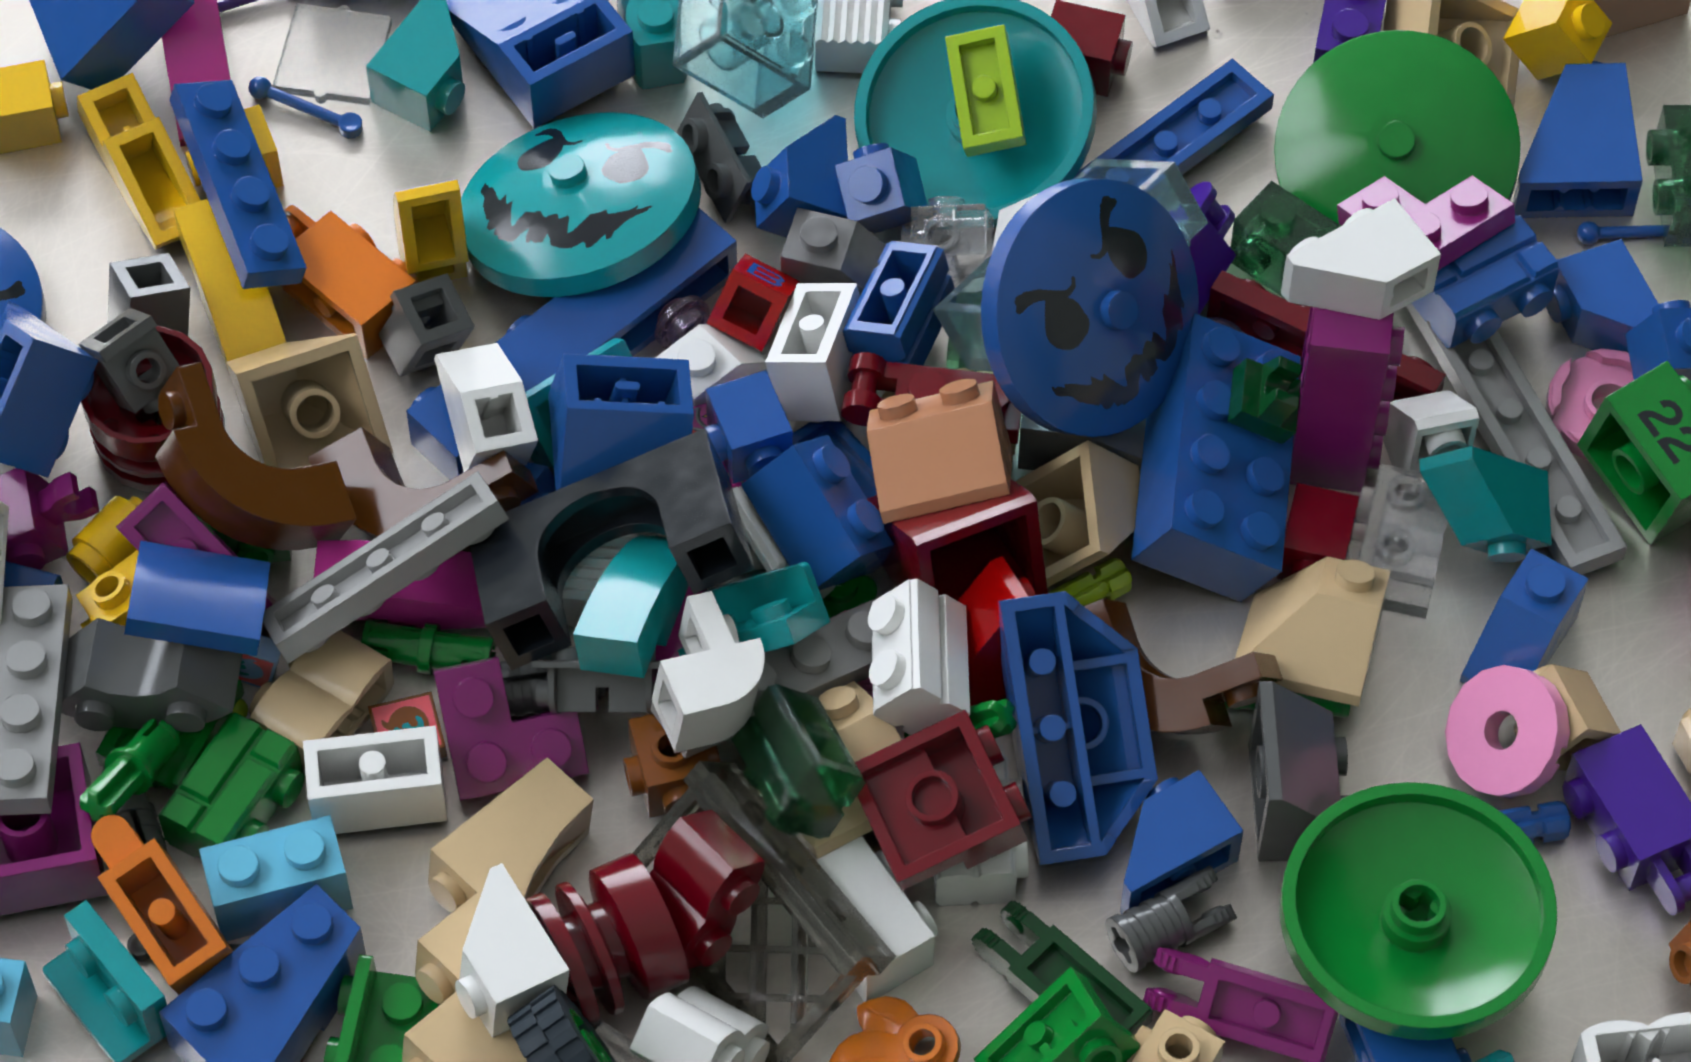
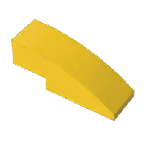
[77,72,201,250]
[393,180,469,282]
[173,199,286,372]

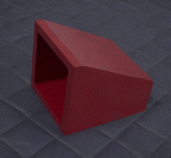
[867,479,1048,601]

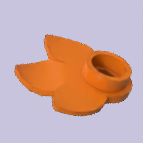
[829,996,961,1062]

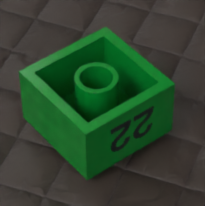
[1577,360,1691,546]

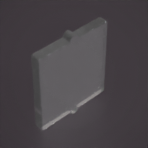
[272,3,392,106]

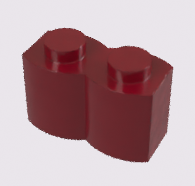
[649,809,765,969]

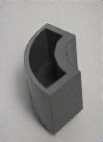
[62,618,243,732]

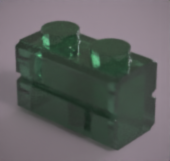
[732,684,866,839]

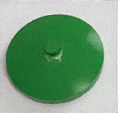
[1274,30,1521,238]
[1280,782,1557,1040]

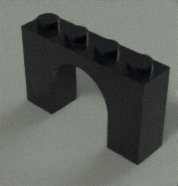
[469,428,755,670]

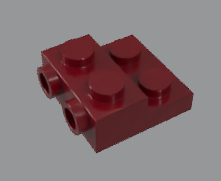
[844,709,1032,891]

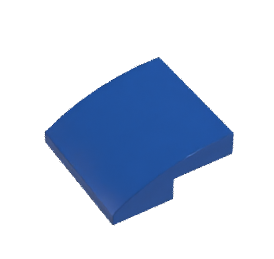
[124,541,270,656]

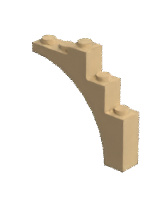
[402,757,594,1062]

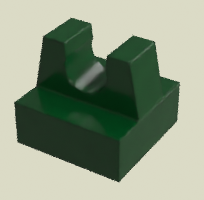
[1228,356,1302,444]

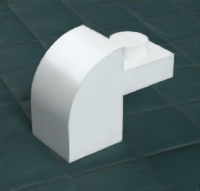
[651,591,765,753]

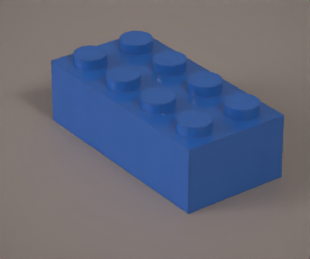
[1131,313,1301,602]

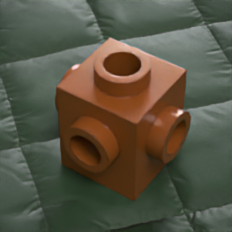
[623,714,722,818]

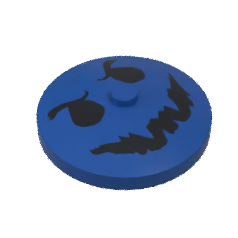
[981,178,1199,437]

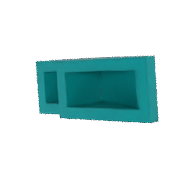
[573,534,689,678]

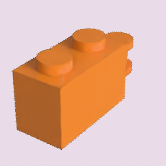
[282,205,419,360]
[91,815,233,995]

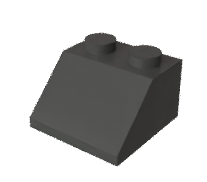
[1248,681,1349,862]

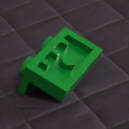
[324,954,440,1062]
[973,966,1140,1062]

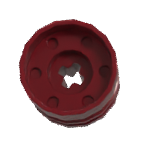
[81,325,225,492]
[525,853,690,1026]

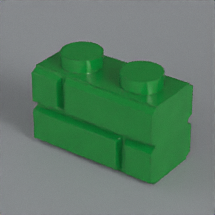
[158,712,305,859]

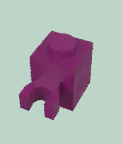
[0,468,99,570]

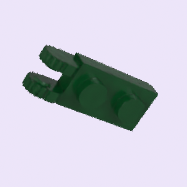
[971,900,1153,1036]

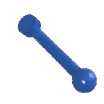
[248,76,363,139]
[1577,217,1691,245]

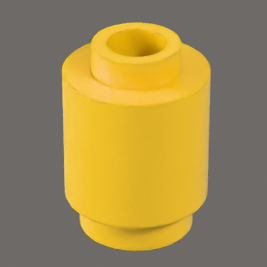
[66,496,143,584]

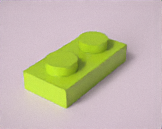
[945,24,1027,157]

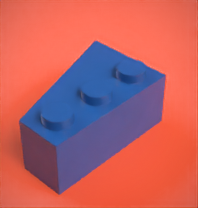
[159,884,366,1062]

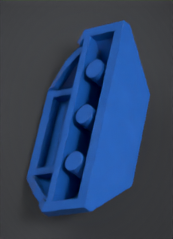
[998,591,1158,865]

